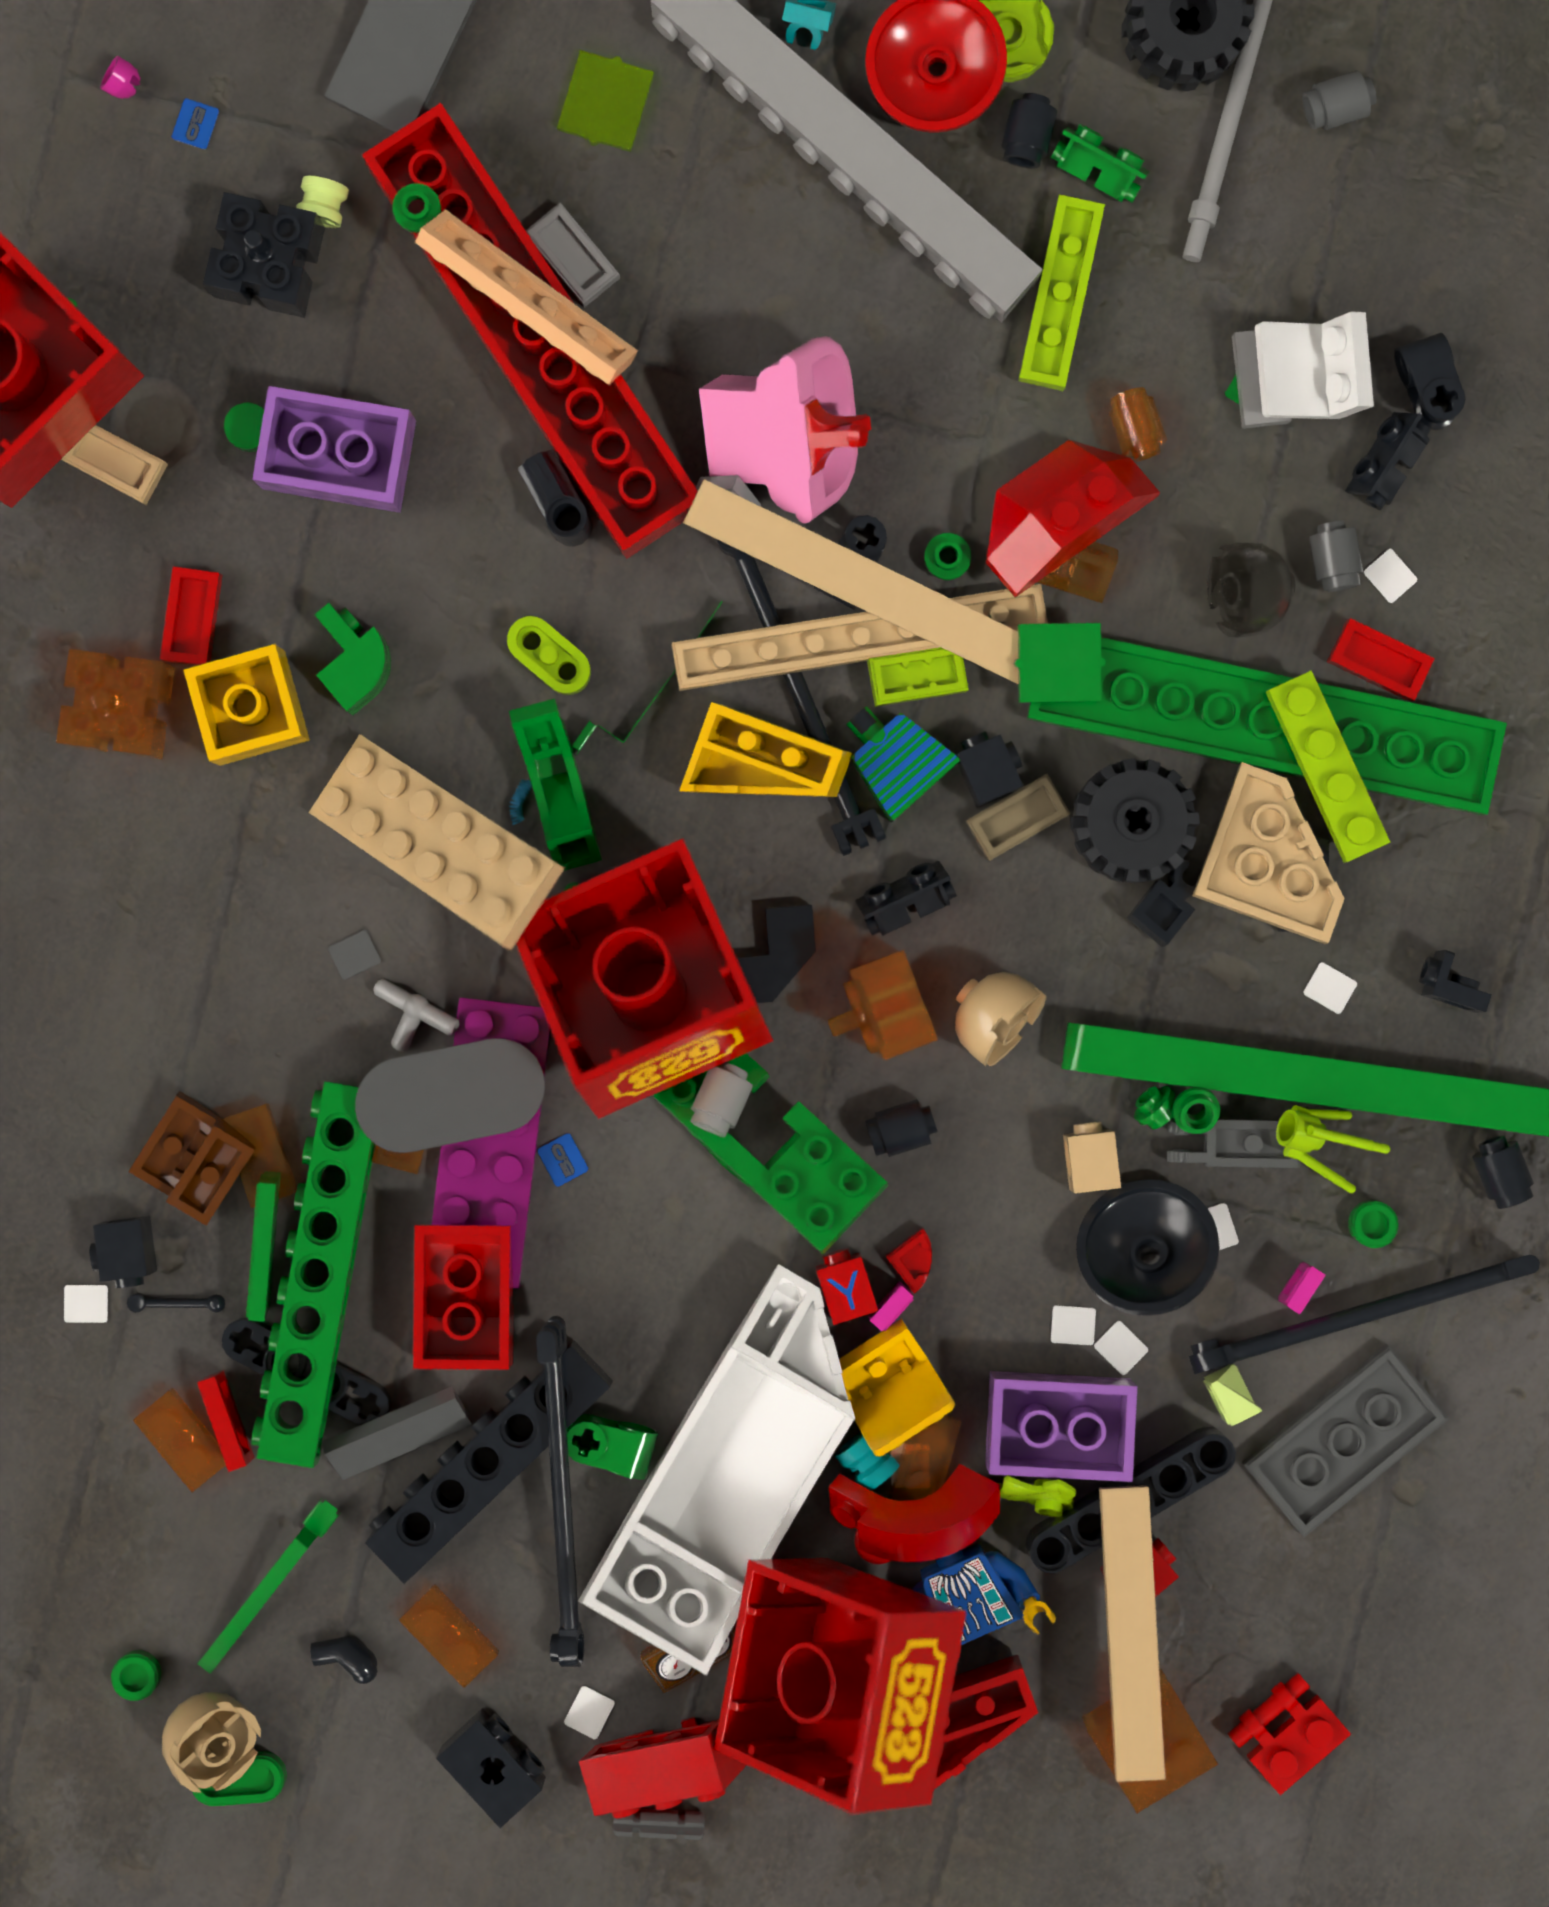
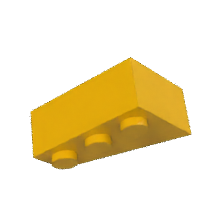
[679,702,853,797]

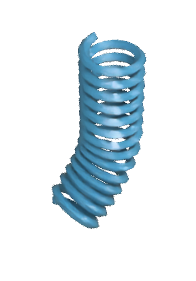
[509,779,532,825]

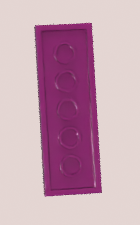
[431,997,551,1288]

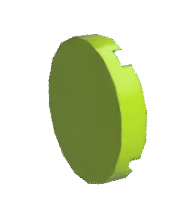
[979,0,1054,82]

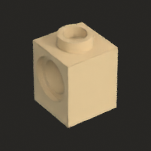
[1063,1122,1121,1193]

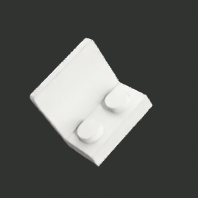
[1255,312,1374,419]

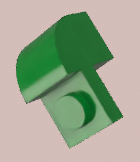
[314,603,391,715]

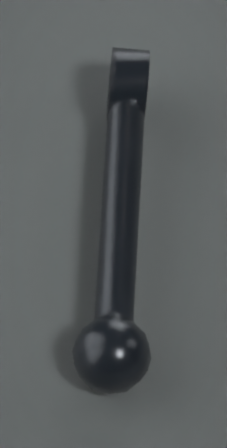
[127,1293,226,1313]

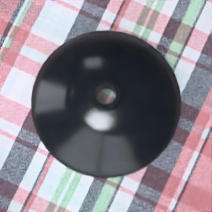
[1076,1179,1220,1316]

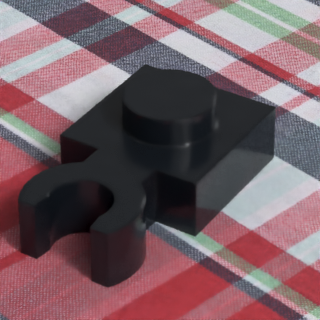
[1127,860,1198,947]

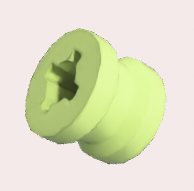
[296,176,349,228]

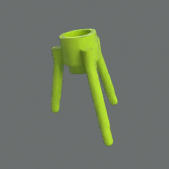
[1276,1105,1390,1193]

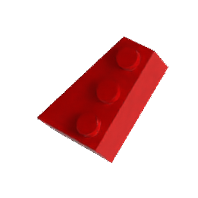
[934,1654,1038,1790]
[579,1717,747,1818]

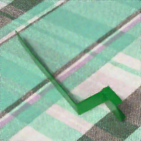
[572,601,723,756]
[198,1498,341,1674]

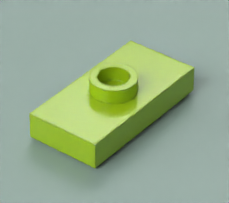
[867,647,969,707]

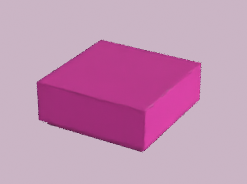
[1278,1262,1326,1314]
[868,1281,914,1331]

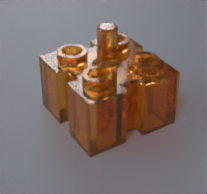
[56,649,175,760]
[827,950,938,1060]

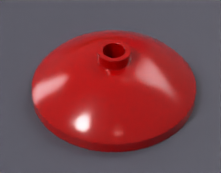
[865,0,1007,133]

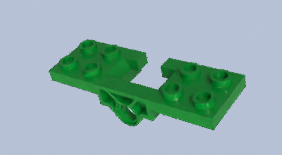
[652,1053,888,1255]

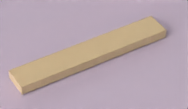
[1099,1485,1165,1782]

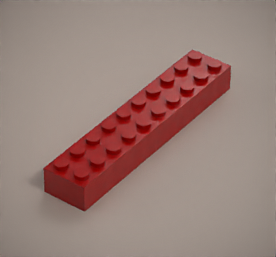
[362,103,698,559]

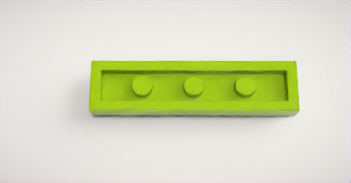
[1018,194,1105,391]
[1266,670,1391,863]

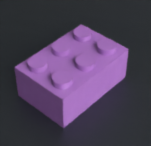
[252,386,416,513]
[985,1371,1137,1482]

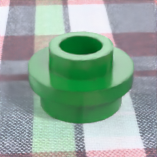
[392,183,441,233]
[924,533,971,581]
[1134,1086,1175,1130]
[1172,1087,1220,1134]

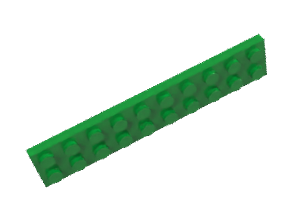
[1026,637,1507,816]

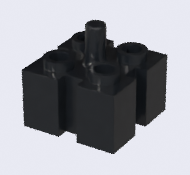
[203,192,325,318]

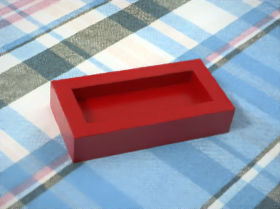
[160,566,223,666]
[1327,618,1435,702]
[197,1370,255,1472]

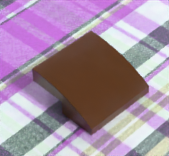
[128,1091,256,1226]

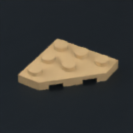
[1192,762,1345,944]

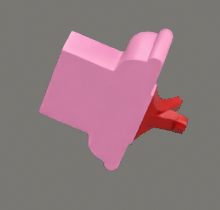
[699,336,871,524]

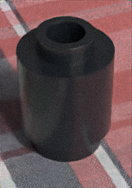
[1001,93,1058,169]
[865,1099,938,1157]
[1472,1135,1534,1209]

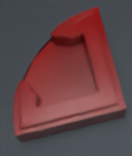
[885,1227,932,1294]

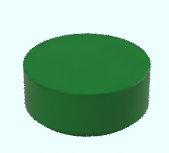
[224,402,264,452]
[1348,1200,1398,1248]
[111,1650,161,1701]

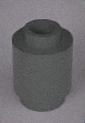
[1302,70,1376,130]
[1309,520,1363,593]

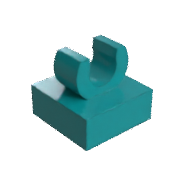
[782,0,837,50]

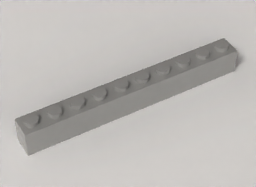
[651,0,1043,323]

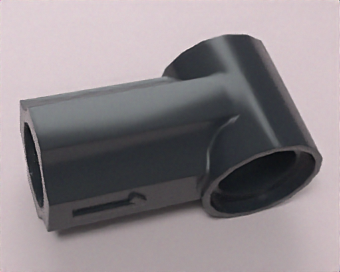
[518,449,593,546]

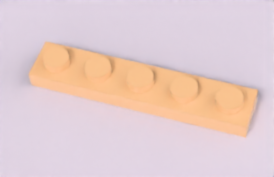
[415,210,638,384]

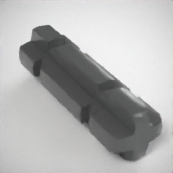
[613,1808,705,1840]

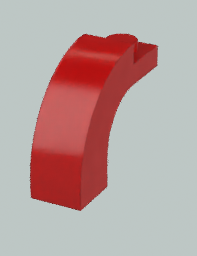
[829,1464,1000,1562]

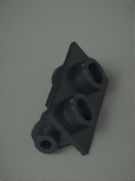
[1345,412,1431,510]
[855,861,957,936]

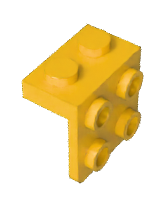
[839,1318,955,1456]

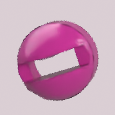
[100,55,141,99]

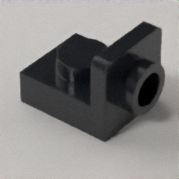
[1419,950,1492,1013]

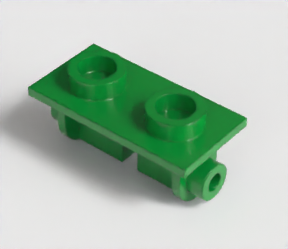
[1051,124,1150,203]

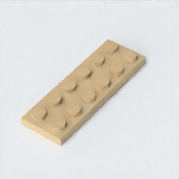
[309,734,564,950]

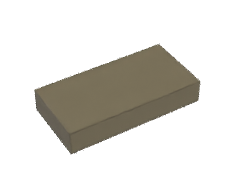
[965,774,1071,861]

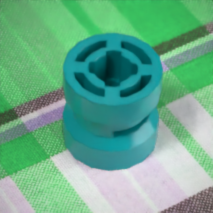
[834,1432,900,1491]

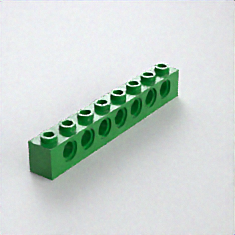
[251,1081,376,1468]

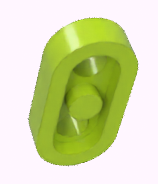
[507,616,591,695]

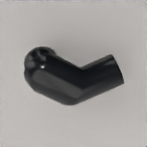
[310,1636,378,1684]

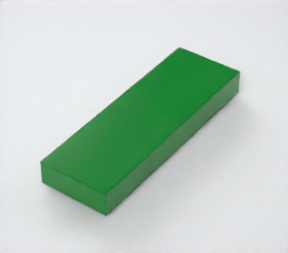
[246,1171,281,1322]

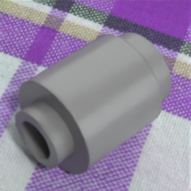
[691,1062,753,1137]

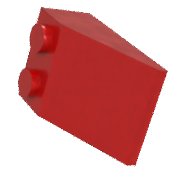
[413,1225,514,1370]

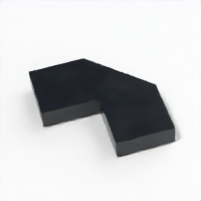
[737,905,816,1003]

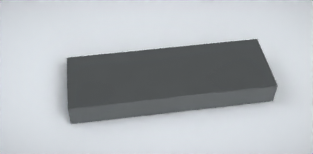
[322,1386,472,1480]

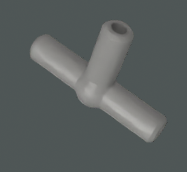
[373,978,459,1051]

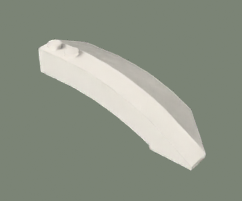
[578,1264,855,1675]

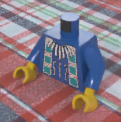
[912,1544,1056,1645]

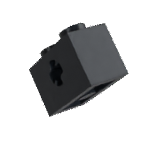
[436,1708,546,1828]

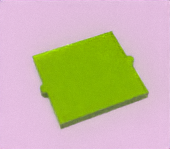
[557,50,654,152]

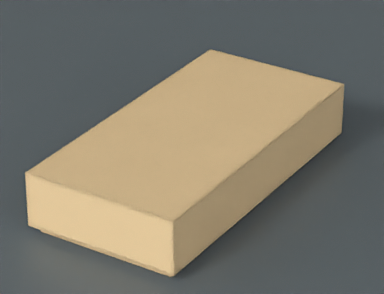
[61,425,168,505]

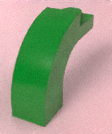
[509,698,602,871]

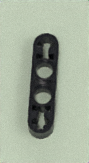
[222,1317,392,1425]

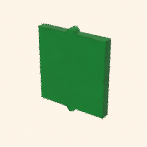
[1014,623,1106,703]

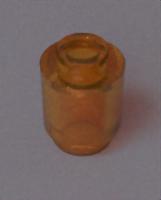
[1109,387,1167,462]

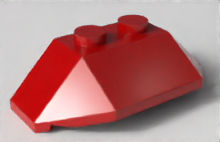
[986,440,1160,598]

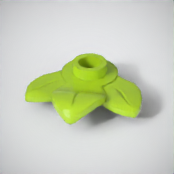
[998,1476,1076,1517]

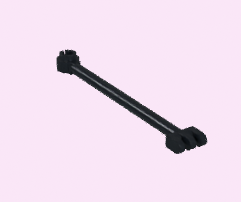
[717,539,886,856]
[1189,1255,1540,1374]
[536,1316,584,1667]

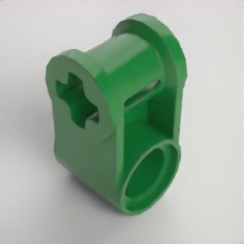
[567,1414,658,1480]

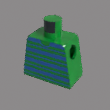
[846,706,960,823]

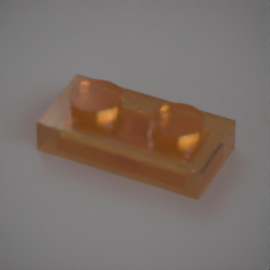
[133,1388,226,1493]
[889,1415,962,1501]
[399,1584,499,1688]

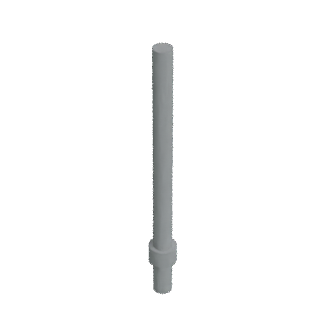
[1182,0,1273,262]

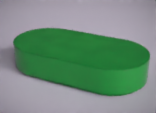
[192,1751,287,1806]

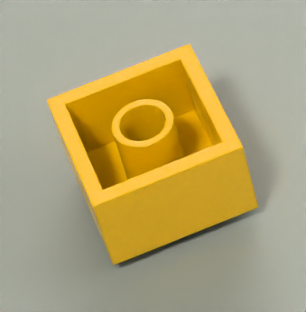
[183,644,310,766]

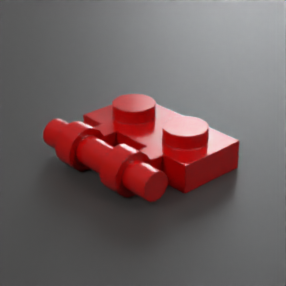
[1227,1672,1351,1796]

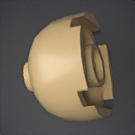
[955,972,1046,1066]
[162,1692,261,1793]

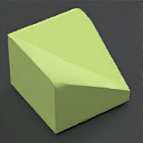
[1203,1364,1262,1426]

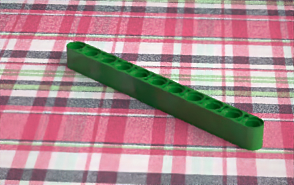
[1061,1022,1549,1137]

